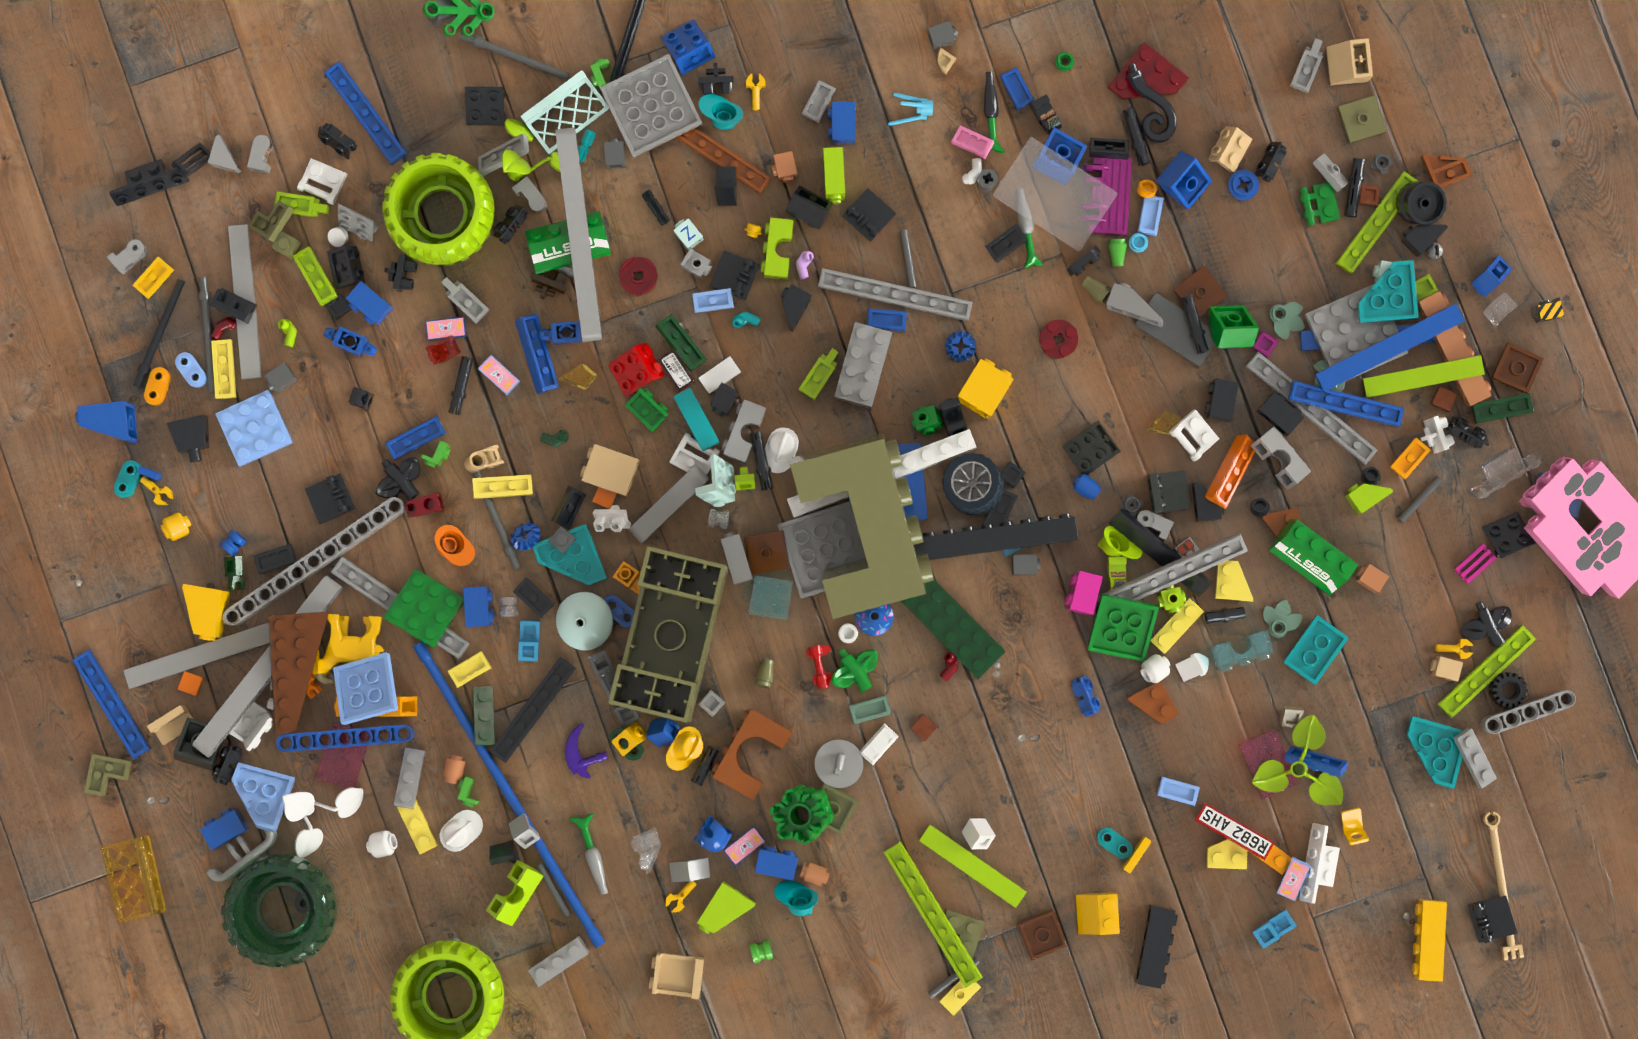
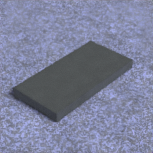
[1134,293,1215,367]

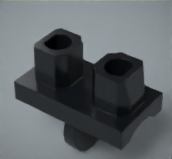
[699,63,734,95]
[384,254,418,292]

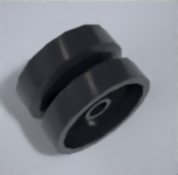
[1396,181,1447,225]

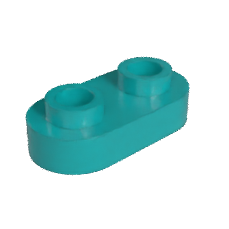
[114,460,142,498]
[1096,827,1133,859]

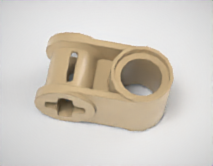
[464,445,504,473]

